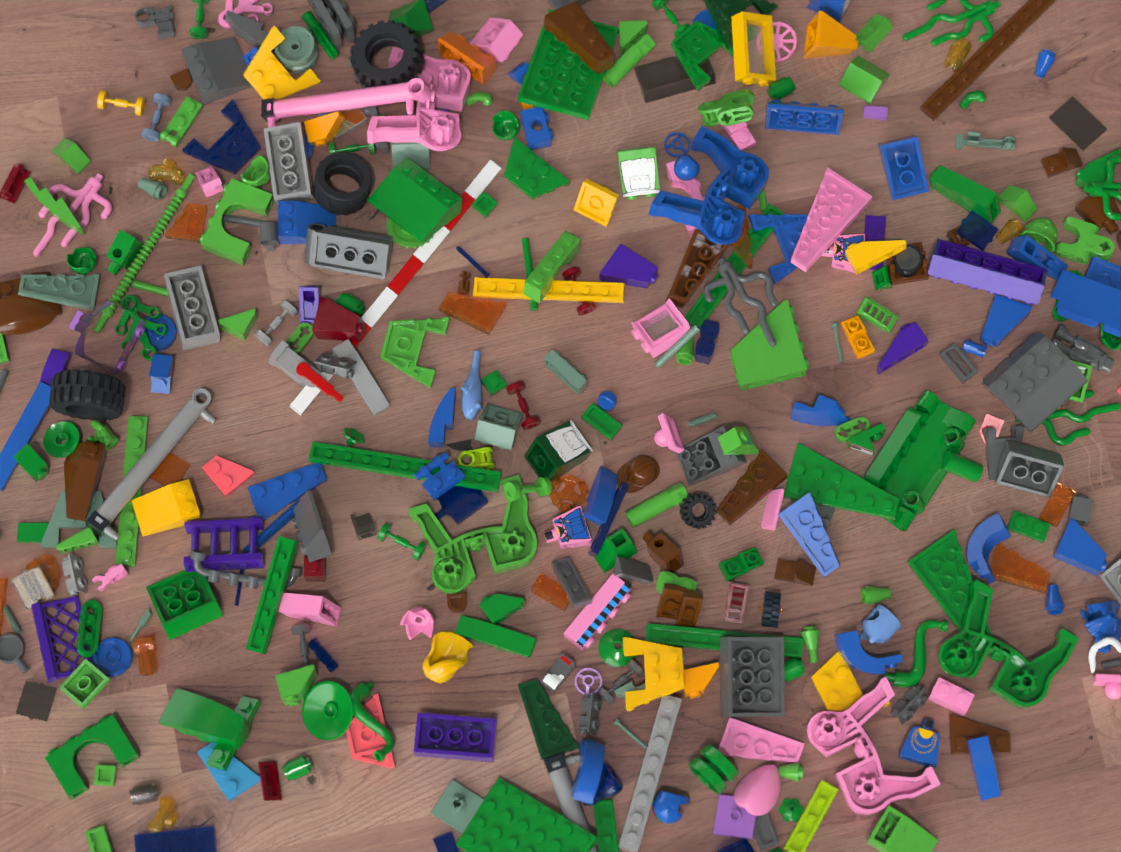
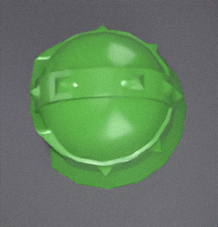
[1020,218,1058,253]

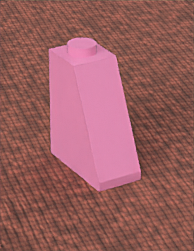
[279,593,342,626]

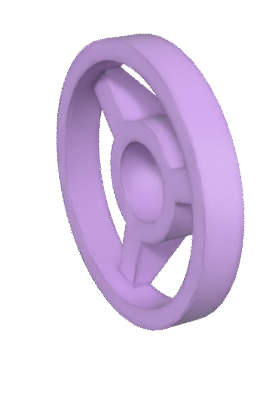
[575,668,602,695]

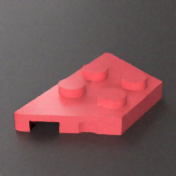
[346,694,395,769]

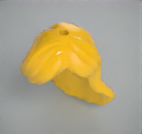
[423,632,473,683]

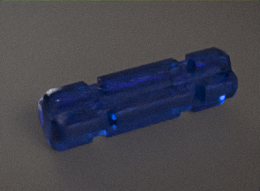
[308,638,338,673]

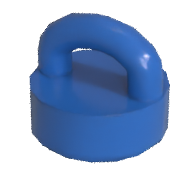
[598,391,617,411]

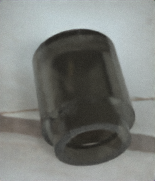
[129,781,160,806]

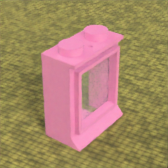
[631,298,690,358]

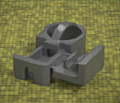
[135,4,175,40]

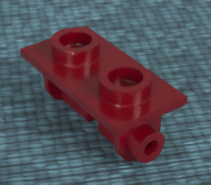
[0,163,31,204]

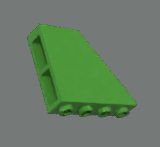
[730,300,809,391]

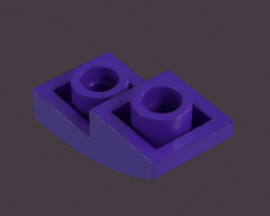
[39,348,71,387]

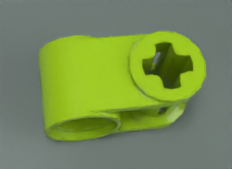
[458,447,496,470]

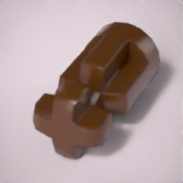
[458,271,471,295]

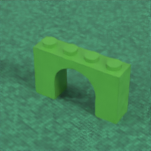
[200,178,274,266]

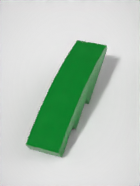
[454,615,537,658]

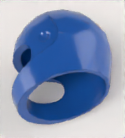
[652,790,690,824]

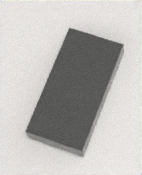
[754,813,779,851]

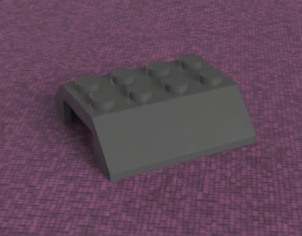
[982,332,1088,433]

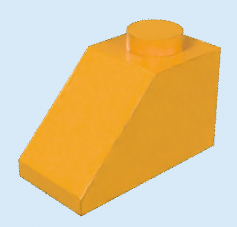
[304,111,345,147]
[683,663,719,699]

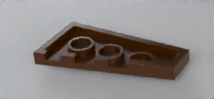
[717,449,788,526]

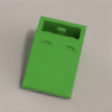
[867,805,938,852]

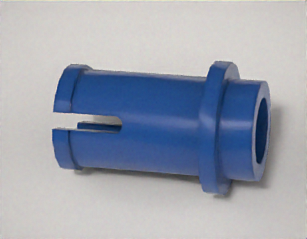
[962,339,987,358]

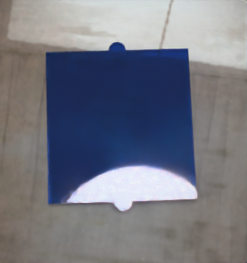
[956,211,999,251]

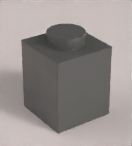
[1067,495,1093,527]

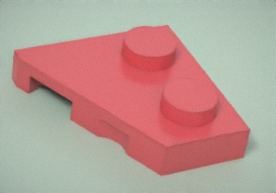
[201,455,255,497]

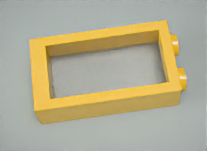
[731,11,776,87]

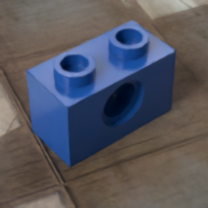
[520,107,554,151]

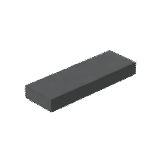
[551,557,592,609]

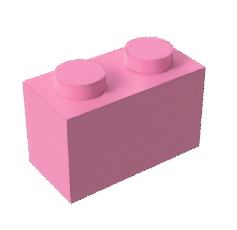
[928,677,975,717]

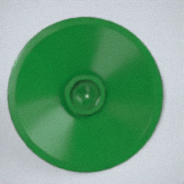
[302,681,353,740]

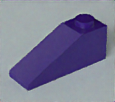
[877,322,928,374]

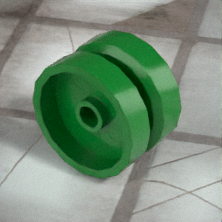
[688,744,739,795]

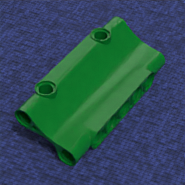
[864,390,976,532]

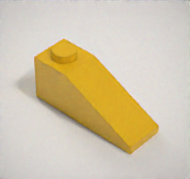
[845,240,907,275]

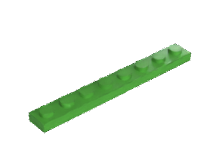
[115,416,149,567]

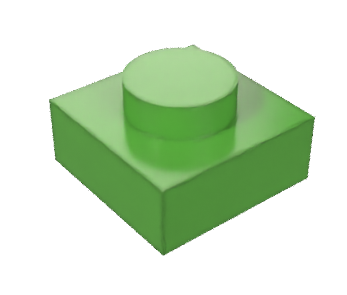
[94,765,117,787]

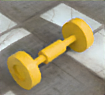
[97,90,146,116]

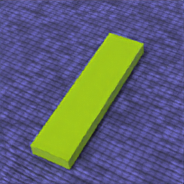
[783,780,839,852]

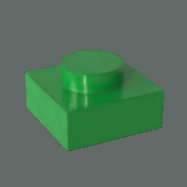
[471,191,498,218]
[481,370,507,397]

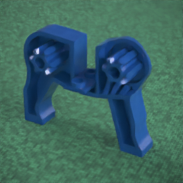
[649,126,769,244]

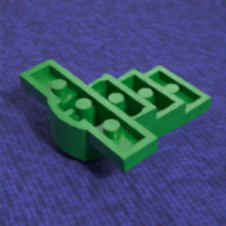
[159,688,261,771]

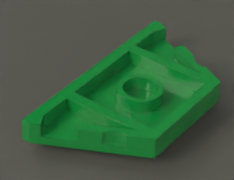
[504,138,570,200]

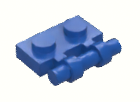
[414,452,465,500]

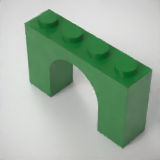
[44,715,140,800]

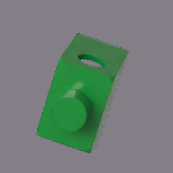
[106,230,143,276]

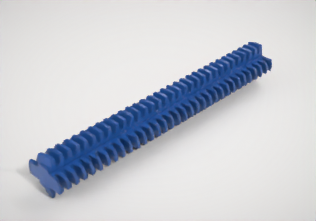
[243,498,301,553]

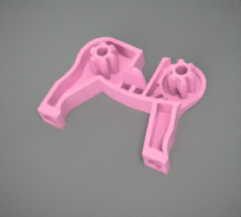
[367,47,471,151]
[807,677,940,815]

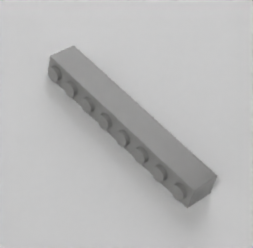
[619,695,682,852]

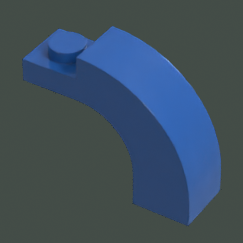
[967,513,1011,584]
[834,630,903,674]
[571,739,605,804]

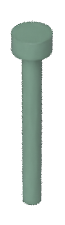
[831,323,843,363]
[613,718,648,750]

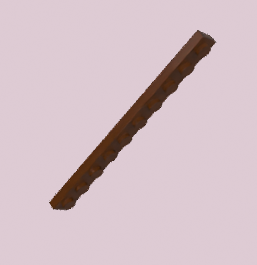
[920,0,1057,121]

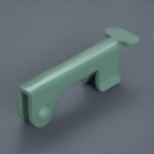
[955,131,1016,151]

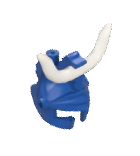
[1081,600,1121,673]

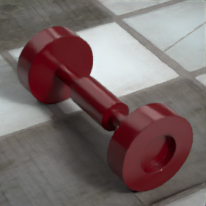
[562,267,596,316]
[506,381,541,430]

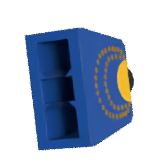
[898,719,940,769]

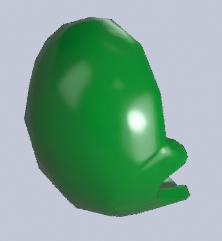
[492,110,520,141]
[66,247,97,274]

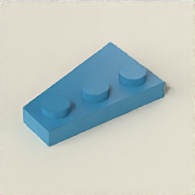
[197,743,261,802]

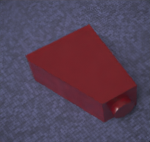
[312,297,365,342]

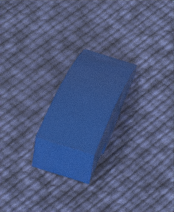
[428,388,456,448]
[583,466,617,525]
[966,736,1001,801]

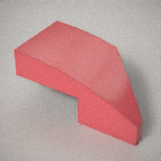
[979,414,1004,446]

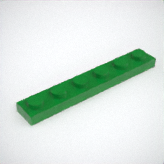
[246,536,298,655]

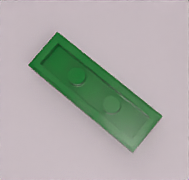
[593,799,619,852]

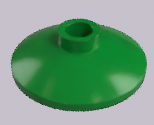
[43,421,80,458]
[598,629,636,667]

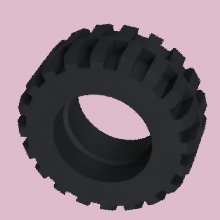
[350,20,424,88]
[49,369,126,421]

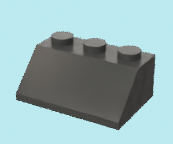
[995,440,1064,498]
[292,490,332,562]

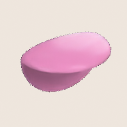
[734,765,781,816]

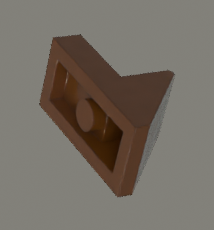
[1041,147,1083,178]
[774,559,816,586]

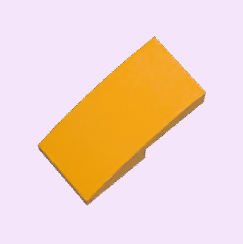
[841,315,875,359]

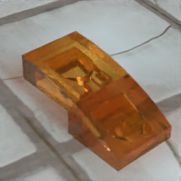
[1039,483,1076,528]

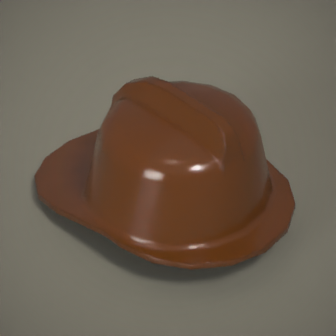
[616,455,660,493]

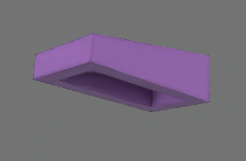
[863,106,888,121]

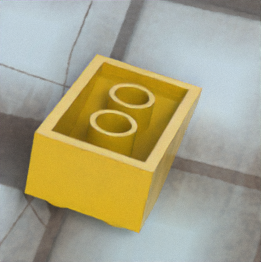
[131,479,200,537]

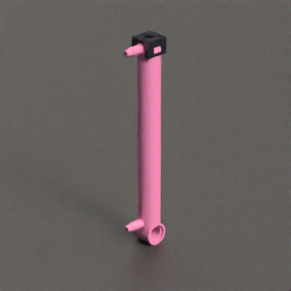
[261,78,431,128]

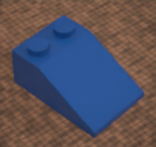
[878,135,929,200]
[277,201,336,244]

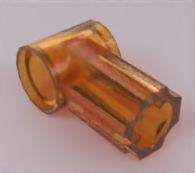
[133,635,157,676]

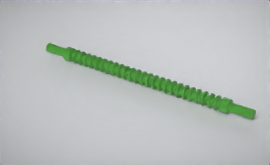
[93,174,195,333]

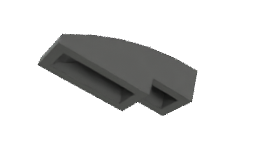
[225,10,273,52]

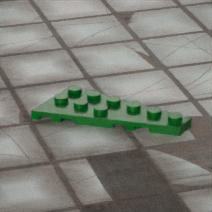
[907,529,992,637]

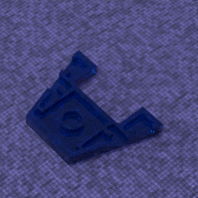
[182,100,261,175]

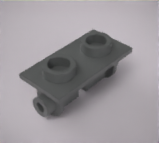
[314,353,357,379]
[890,685,929,725]
[578,693,602,736]

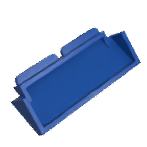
[1050,270,1121,337]

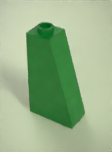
[930,165,1001,226]

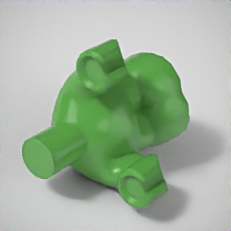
[86,419,119,451]

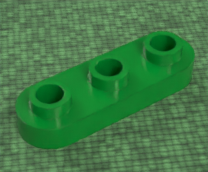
[77,600,102,657]

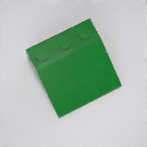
[146,569,223,640]

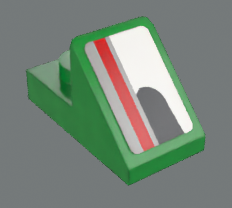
[847,423,886,456]

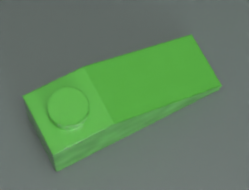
[718,427,760,455]

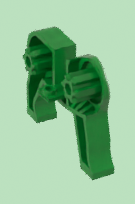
[938,580,1079,708]

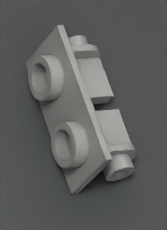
[62,554,88,596]

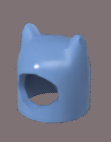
[859,605,901,644]

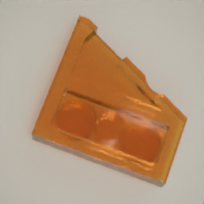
[165,203,208,243]

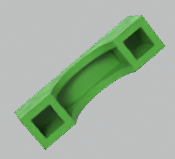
[524,231,581,303]

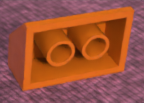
[437,32,497,86]

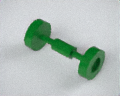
[189,0,210,39]
[652,0,690,37]
[328,142,375,155]
[377,522,427,561]

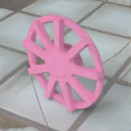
[756,21,797,62]

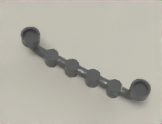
[190,550,302,589]

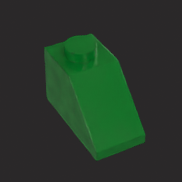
[13,444,50,482]
[479,594,525,625]

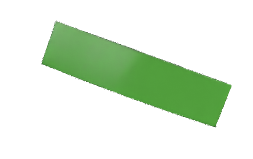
[24,177,85,235]

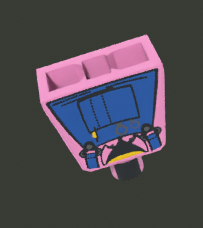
[822,234,865,274]
[544,506,592,549]

